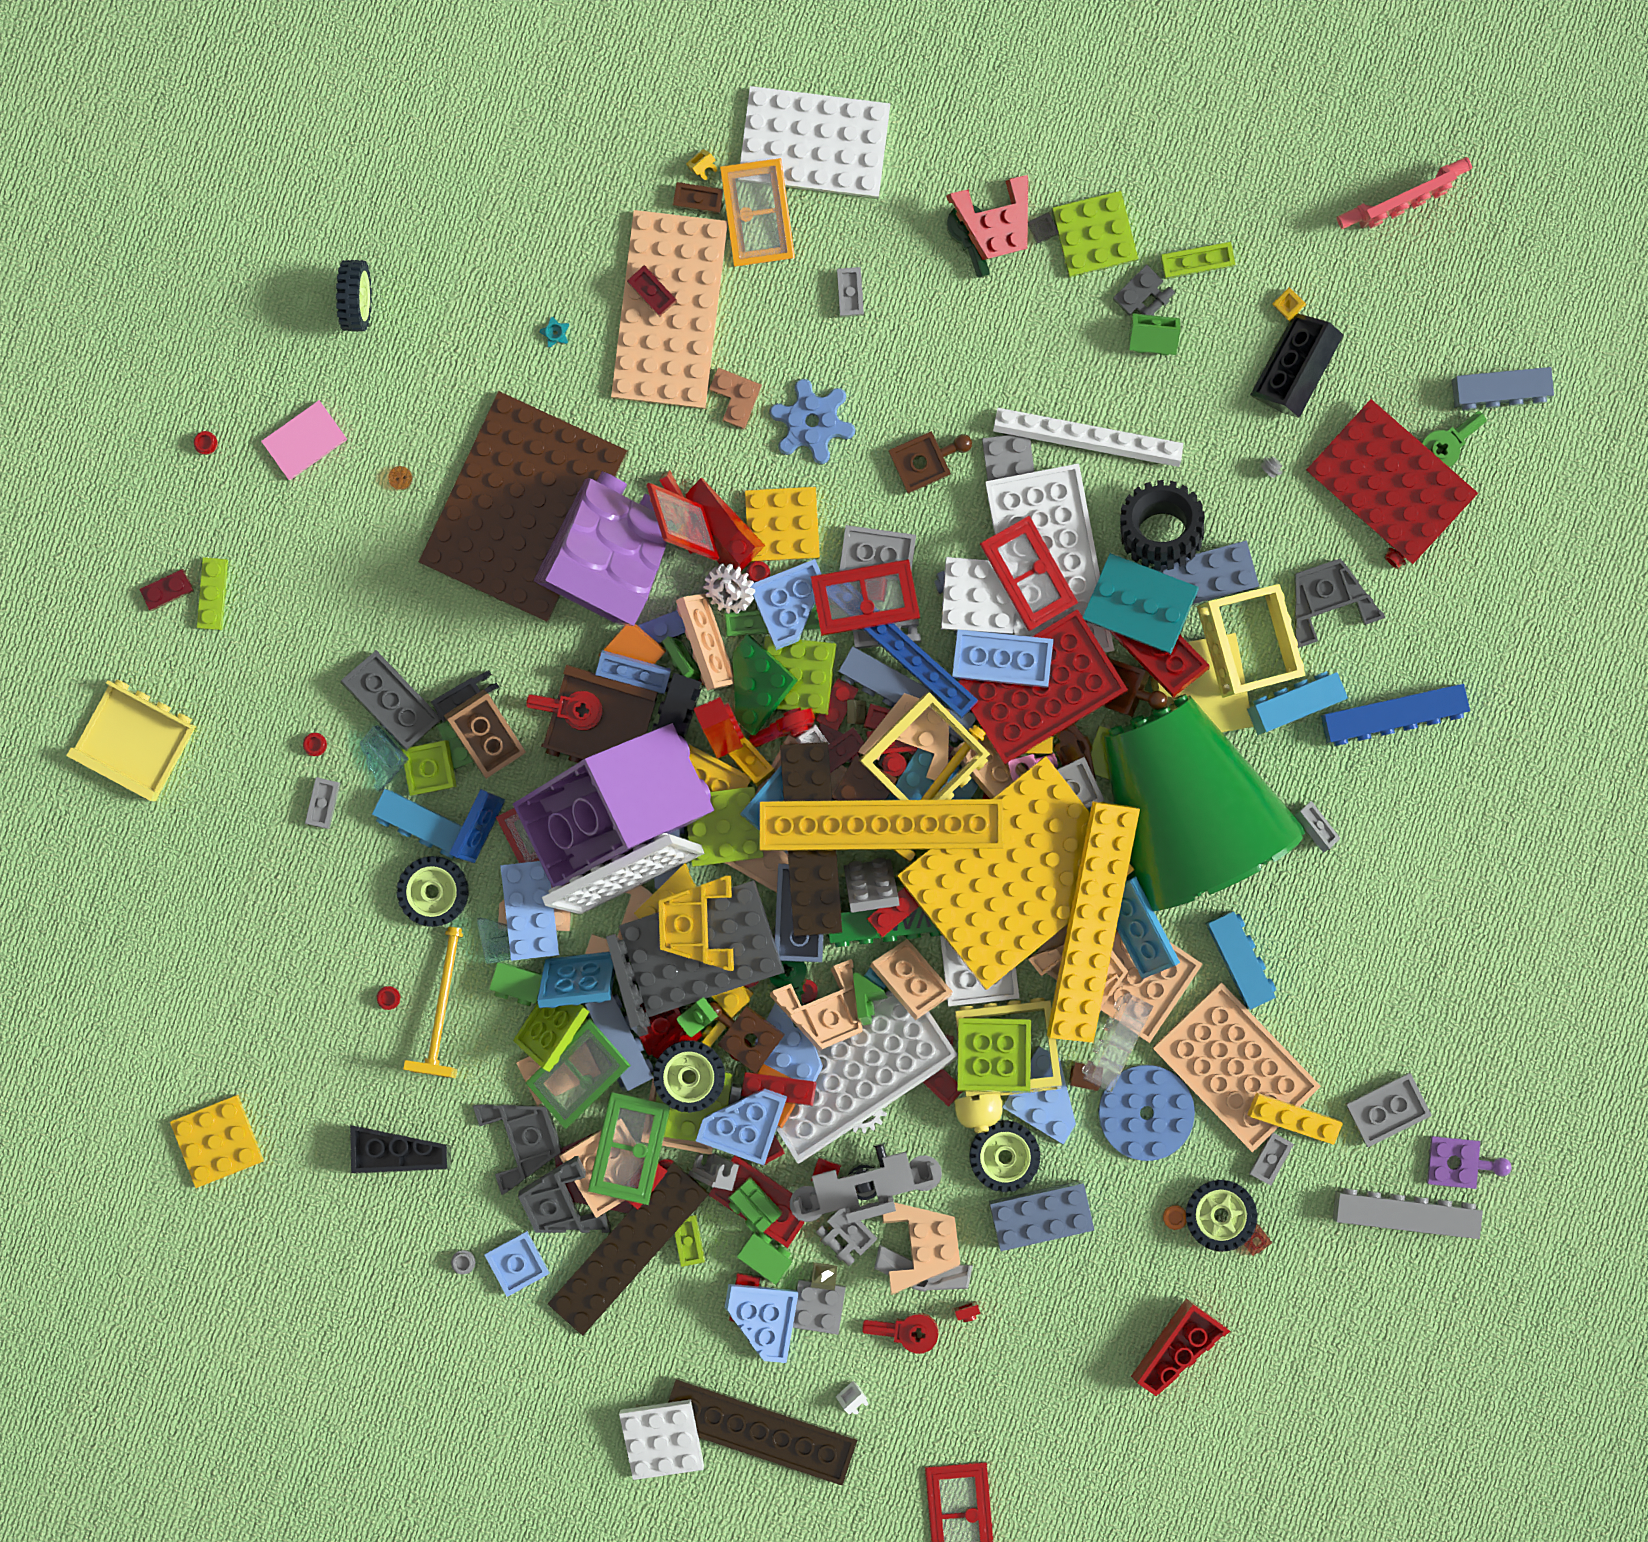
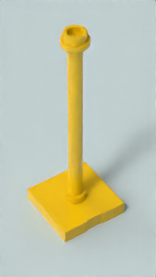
[894,725,986,862]
[403,927,463,1079]

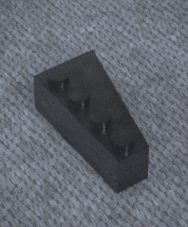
[651,673,703,739]

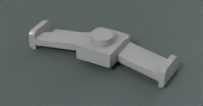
[874,1244,973,1292]

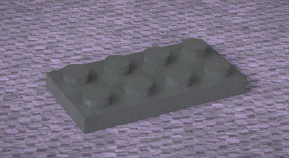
[341,650,441,751]
[606,934,650,1037]

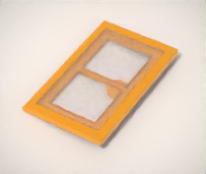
[720,158,795,267]

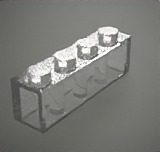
[1082,993,1154,1092]

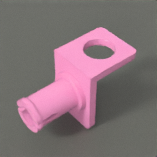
[1008,753,1058,782]

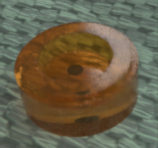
[388,466,413,491]

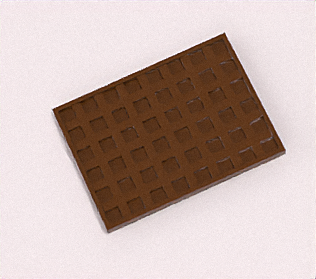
[418,391,628,622]

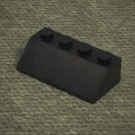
[1250,313,1344,418]

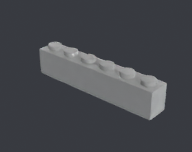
[1333,1188,1483,1239]

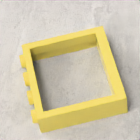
[1197,584,1305,698]
[859,692,990,800]
[955,998,1062,1098]

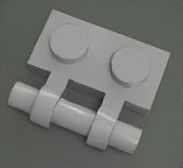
[816,1208,878,1266]

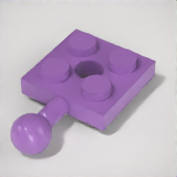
[1427,1136,1512,1189]

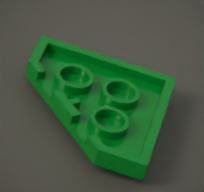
[733,635,798,735]

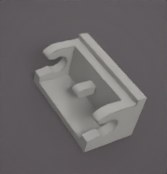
[689,1153,739,1191]

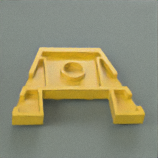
[659,876,734,971]

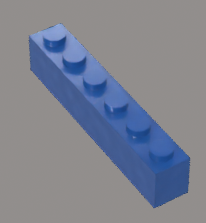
[1321,684,1470,746]

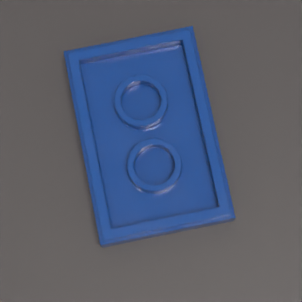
[449,789,505,863]

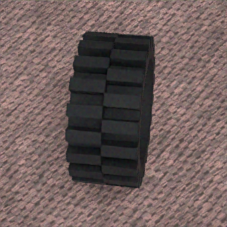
[1120,480,1205,570]

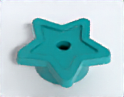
[539,317,569,347]

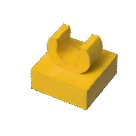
[686,149,717,180]

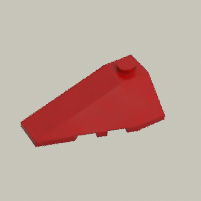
[685,478,765,571]

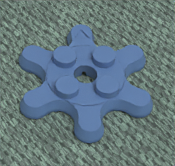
[769,378,855,464]

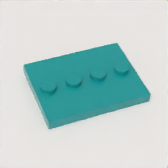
[1083,553,1199,654]

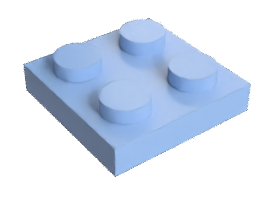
[484,1231,550,1297]

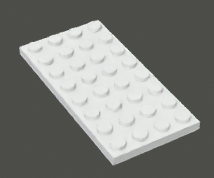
[985,464,1114,652]
[776,990,958,1164]

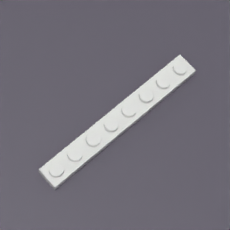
[993,408,1183,467]

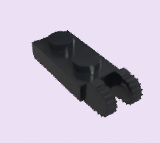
[431,670,499,723]

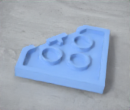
[750,559,821,650]
[754,1002,823,1081]
[1002,1046,1076,1145]
[696,1089,787,1165]
[724,1284,798,1363]

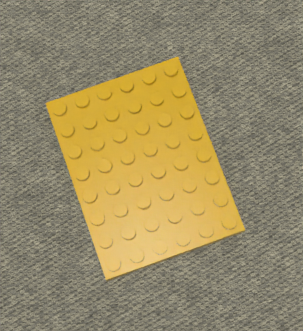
[896,756,1134,990]

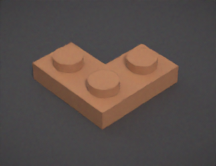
[709,367,762,430]

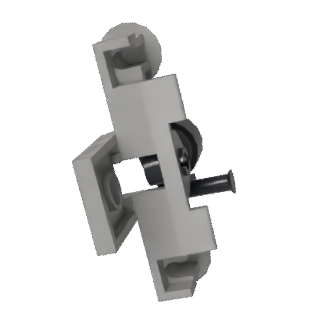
[790,1142,942,1224]

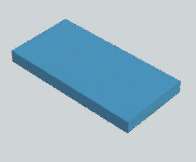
[1116,877,1180,979]

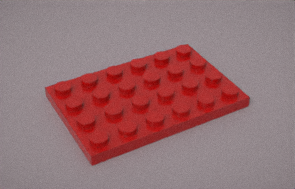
[1306,399,1478,565]
[958,609,1128,765]

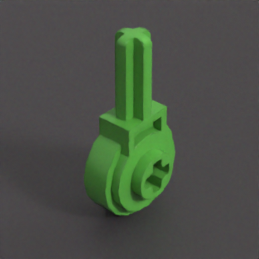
[1421,411,1487,467]

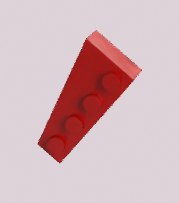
[694,697,744,759]
[1131,1298,1231,1396]

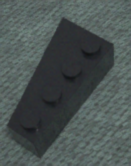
[350,1125,451,1174]

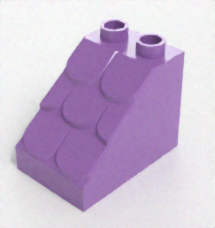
[533,471,673,626]
[513,723,714,887]

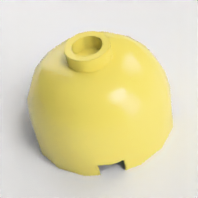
[954,1094,1002,1133]

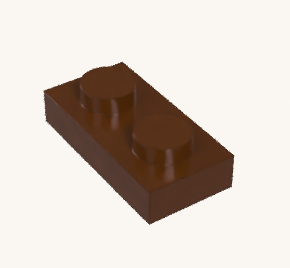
[673,182,724,215]

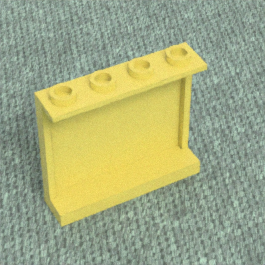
[1151,633,1254,733]
[66,679,196,801]

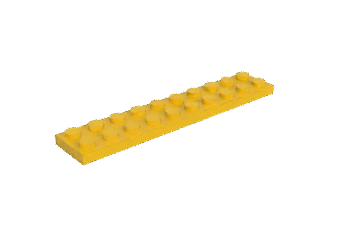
[760,799,1003,851]
[1046,801,1140,1043]

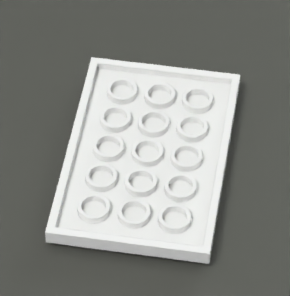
[738,86,890,199]
[542,833,705,914]

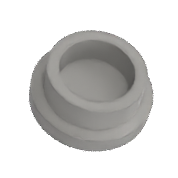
[1260,456,1282,478]
[451,1250,475,1274]

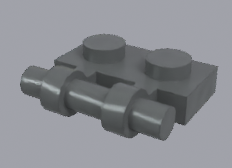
[1113,265,1175,316]

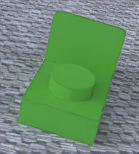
[853,973,888,1026]
[676,997,718,1037]

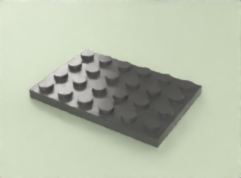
[619,880,784,1017]

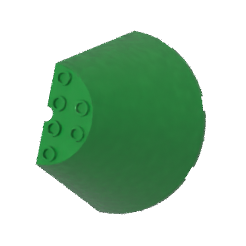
[1104,694,1305,912]

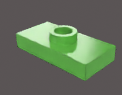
[662,636,701,681]

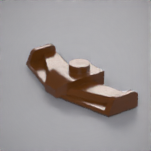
[1054,724,1096,781]

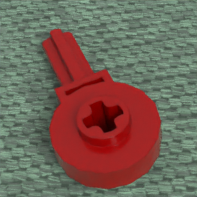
[526,691,603,730]
[749,707,816,748]
[862,1313,939,1354]

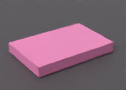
[261,400,348,480]

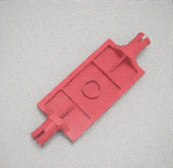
[1337,157,1472,229]

